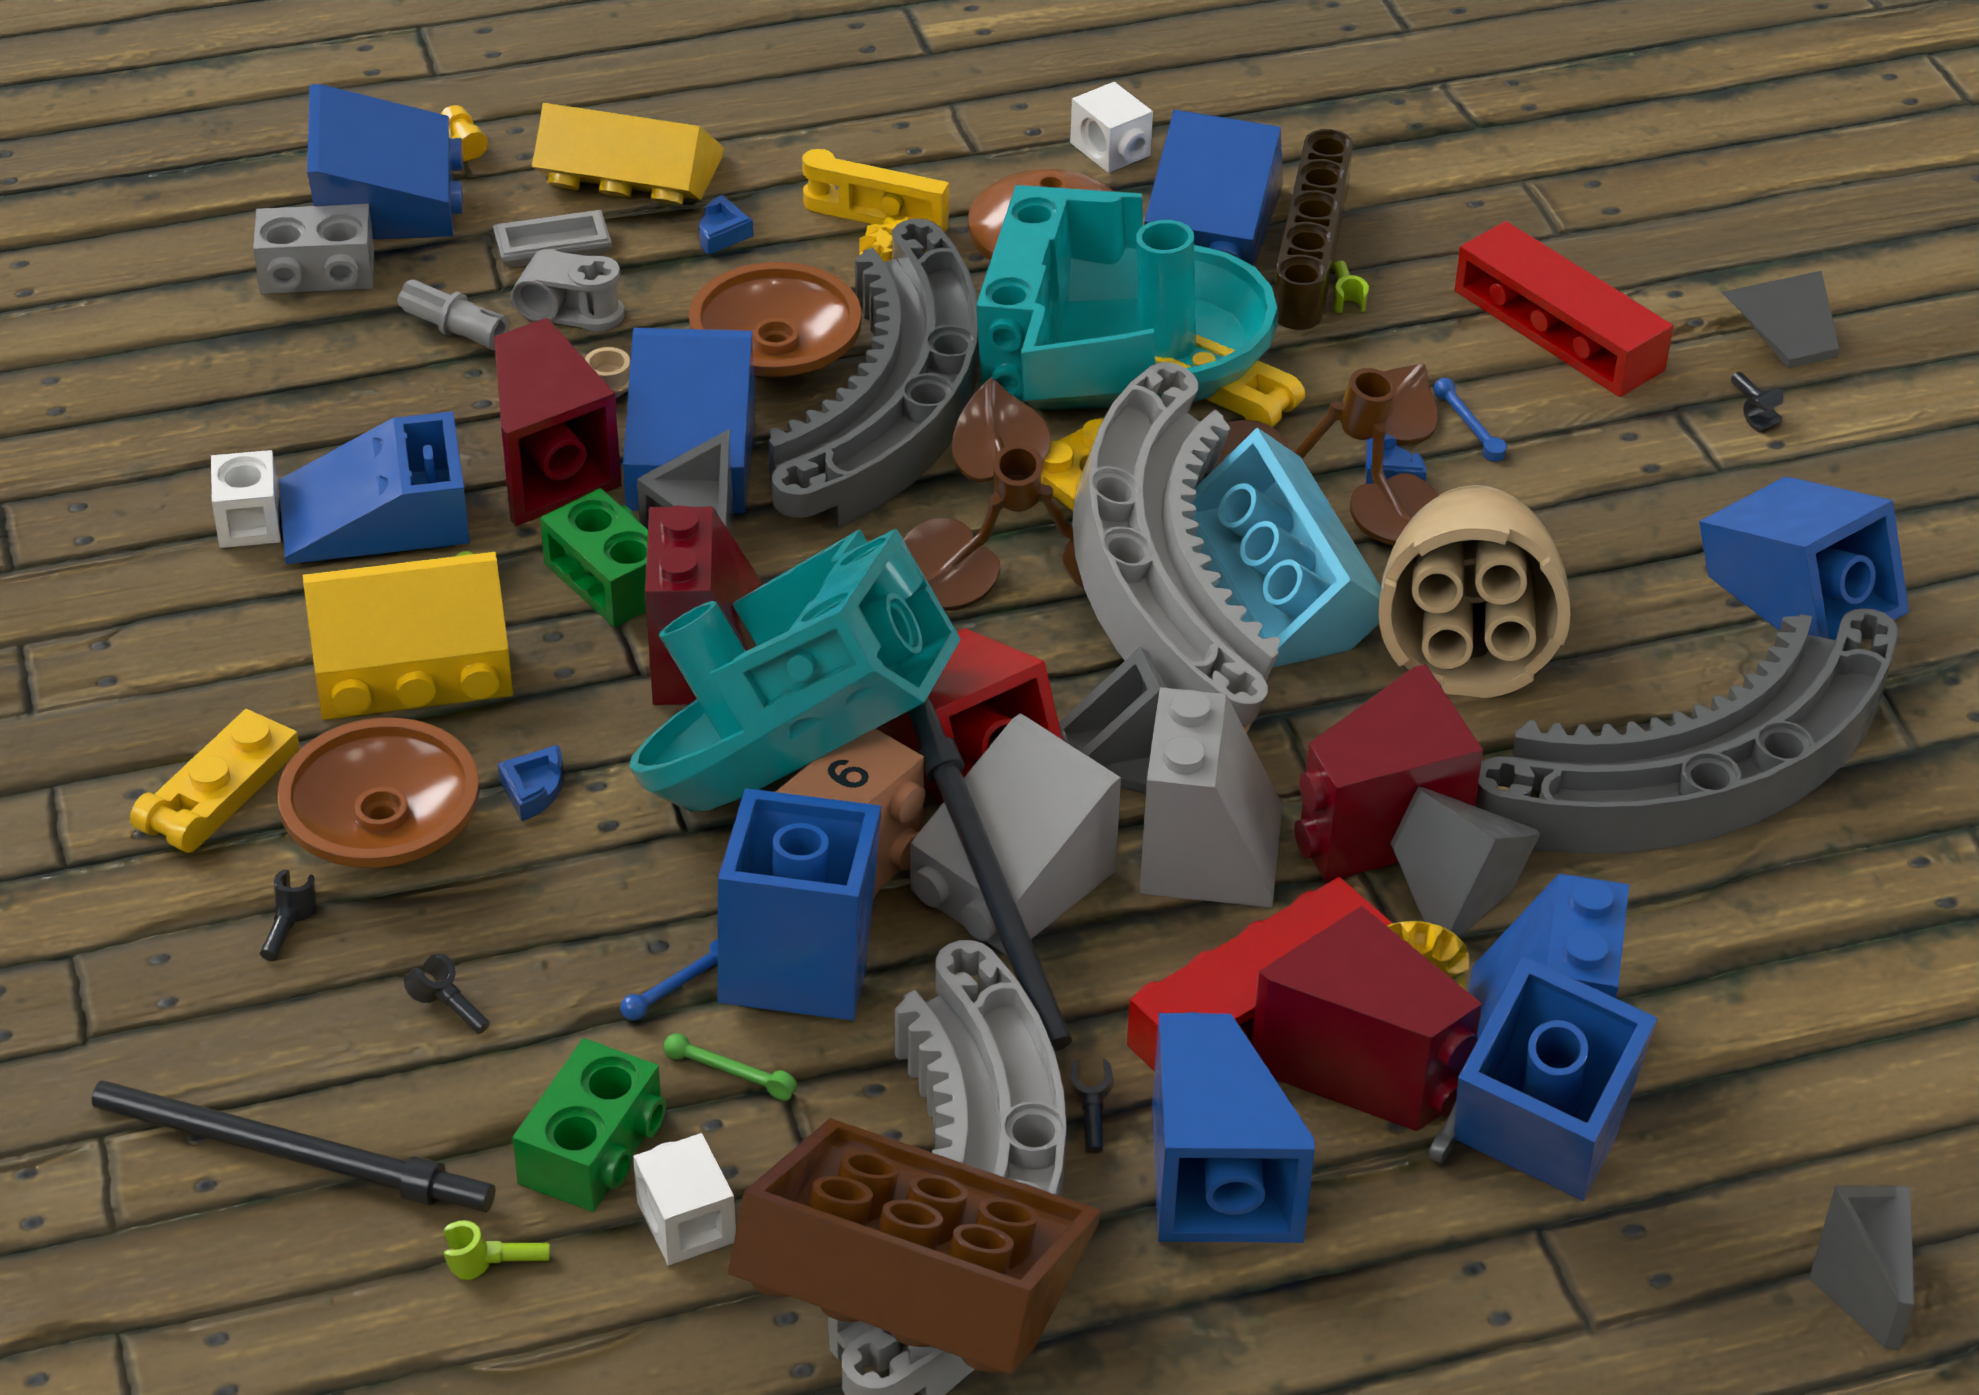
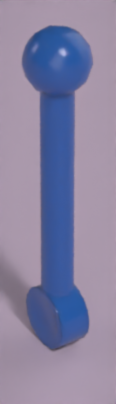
[1433,378,1507,462]
[620,939,718,1021]

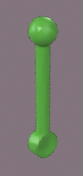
[663,1033,797,1101]

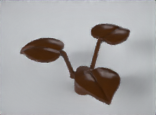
[1214,363,1438,545]
[904,378,1084,610]

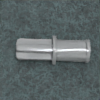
[397,279,509,350]

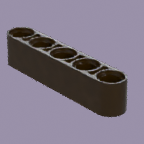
[1274,129,1353,330]

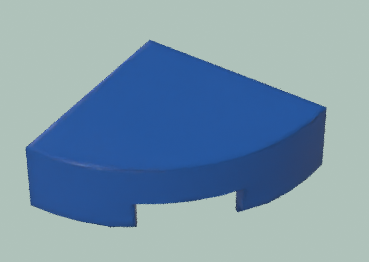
[699,195,754,255]
[1365,434,1426,484]
[497,745,564,821]

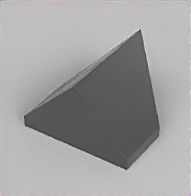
[1721,271,1839,368]
[637,429,734,535]
[1059,647,1166,794]
[1390,786,1540,937]
[1809,1185,1914,1350]

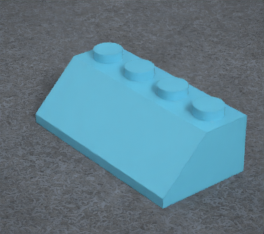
[1192,428,1381,668]

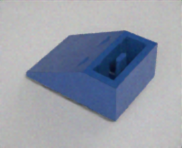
[279,411,470,564]

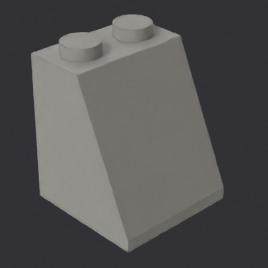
[1139,687,1283,908]
[910,713,1121,955]

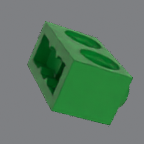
[540,488,648,627]
[512,1038,666,1213]

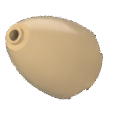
[1378,485,1571,698]

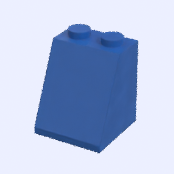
[307,84,463,239]
[1144,109,1283,266]
[623,328,756,514]
[1699,476,1909,640]
[718,788,881,1021]
[1468,873,1629,1039]
[1454,956,1658,1201]
[1152,1012,1315,1243]

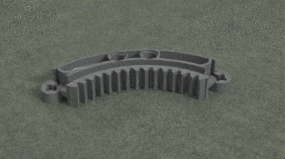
[768,219,979,528]
[1475,608,1898,853]

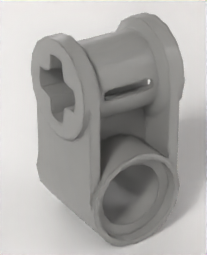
[511,249,625,331]

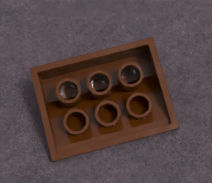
[728,1118,1102,1375]

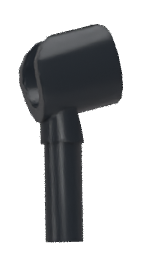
[1731,372,1784,431]
[260,870,317,961]
[404,954,490,1034]
[1070,1058,1114,1154]

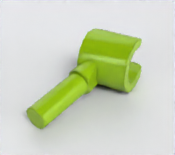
[1333,260,1369,313]
[443,1220,550,1280]

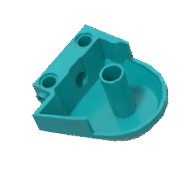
[976,185,1277,410]
[629,528,961,812]

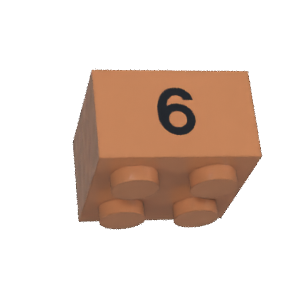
[776,728,925,899]

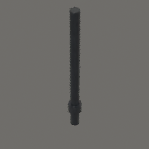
[907,699,1072,1051]
[92,1080,496,1213]

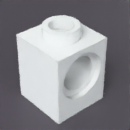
[1070,82,1153,173]
[211,450,281,548]
[633,1133,736,1266]

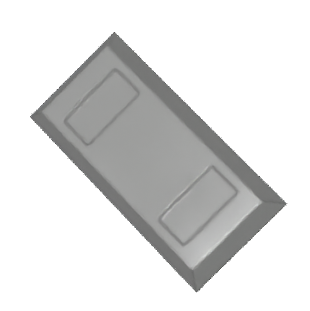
[493,210,612,268]

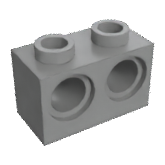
[253,204,374,294]

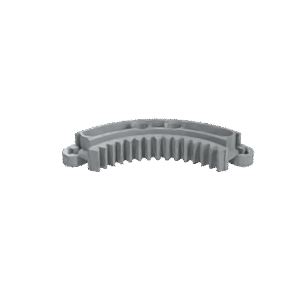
[1072,362,1281,726]
[828,940,1066,1395]

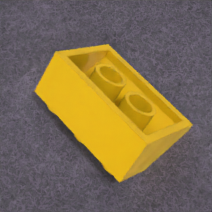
[532,103,724,206]
[303,552,513,720]

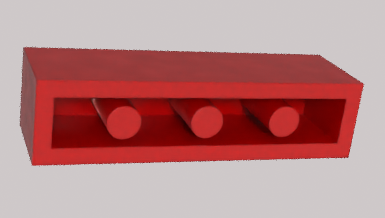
[1454,221,1674,397]
[1127,877,1393,1072]

